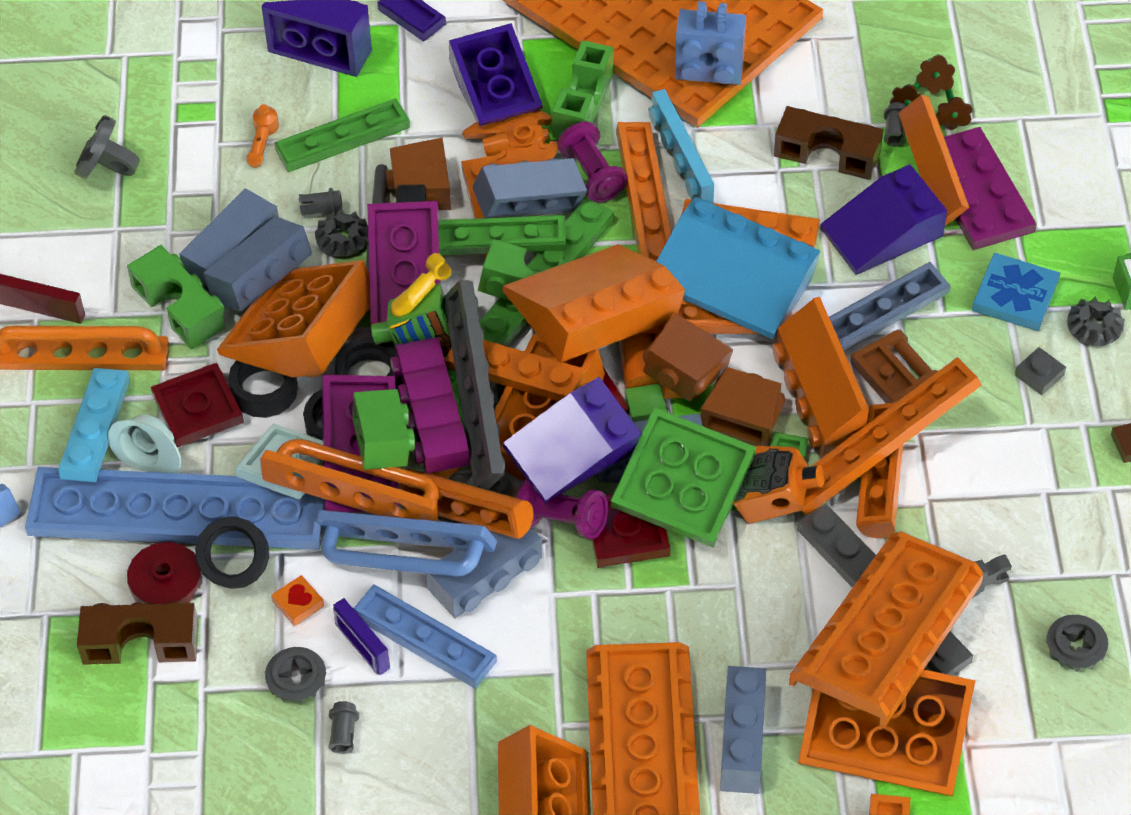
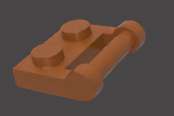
[850,329,938,403]

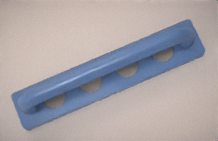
[316,510,497,577]

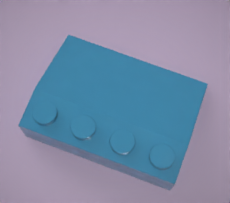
[656,197,820,339]

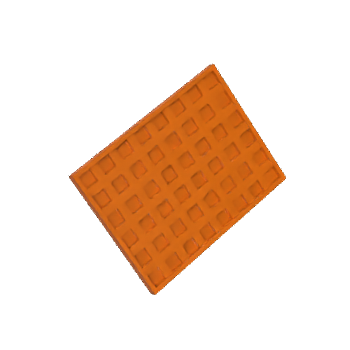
[503,0,823,128]

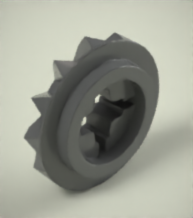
[315,210,368,257]
[1067,296,1125,346]
[1046,615,1108,671]
[265,647,327,704]

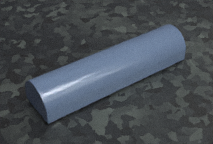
[829,262,951,351]

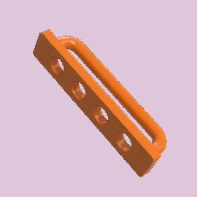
[0,325,169,371]
[260,439,439,521]

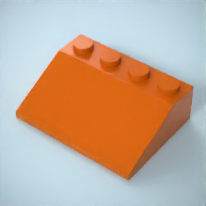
[502,244,685,363]
[216,260,370,378]
[798,670,975,796]

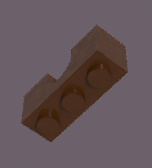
[774,106,884,180]
[77,601,199,665]

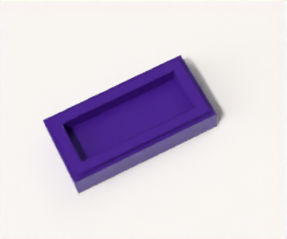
[377,0,446,42]
[333,598,390,675]

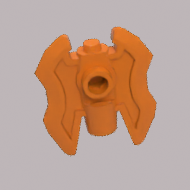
[462,110,559,165]

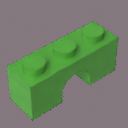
[552,40,614,139]
[478,239,569,301]
[127,245,225,350]

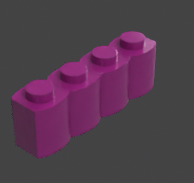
[390,337,469,474]

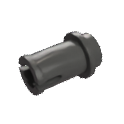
[884,102,906,147]
[299,188,343,216]
[328,701,359,754]

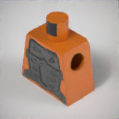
[734,446,824,524]

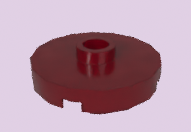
[127,542,202,604]

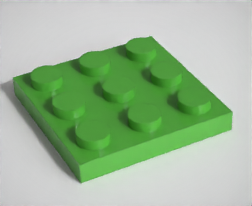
[611,407,756,548]

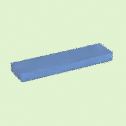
[353,584,497,689]

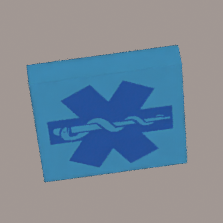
[972,253,1061,331]

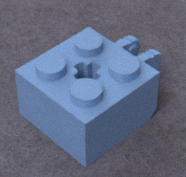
[675,1,746,85]

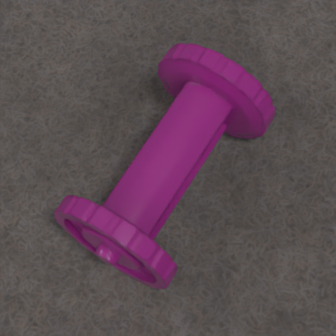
[557,121,628,203]
[517,480,608,539]

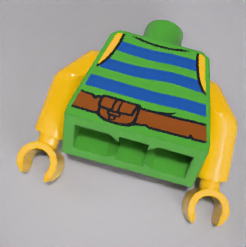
[371,253,452,357]

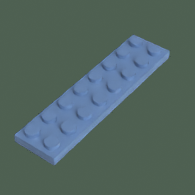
[25,467,324,550]

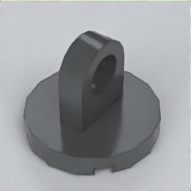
[74,115,140,180]

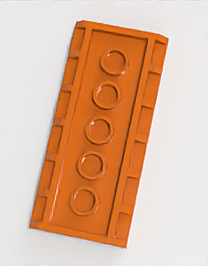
[789,531,984,727]
[586,642,700,815]

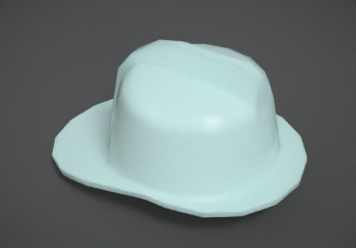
[108,414,181,473]

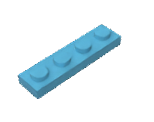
[648,89,714,203]
[58,368,130,482]

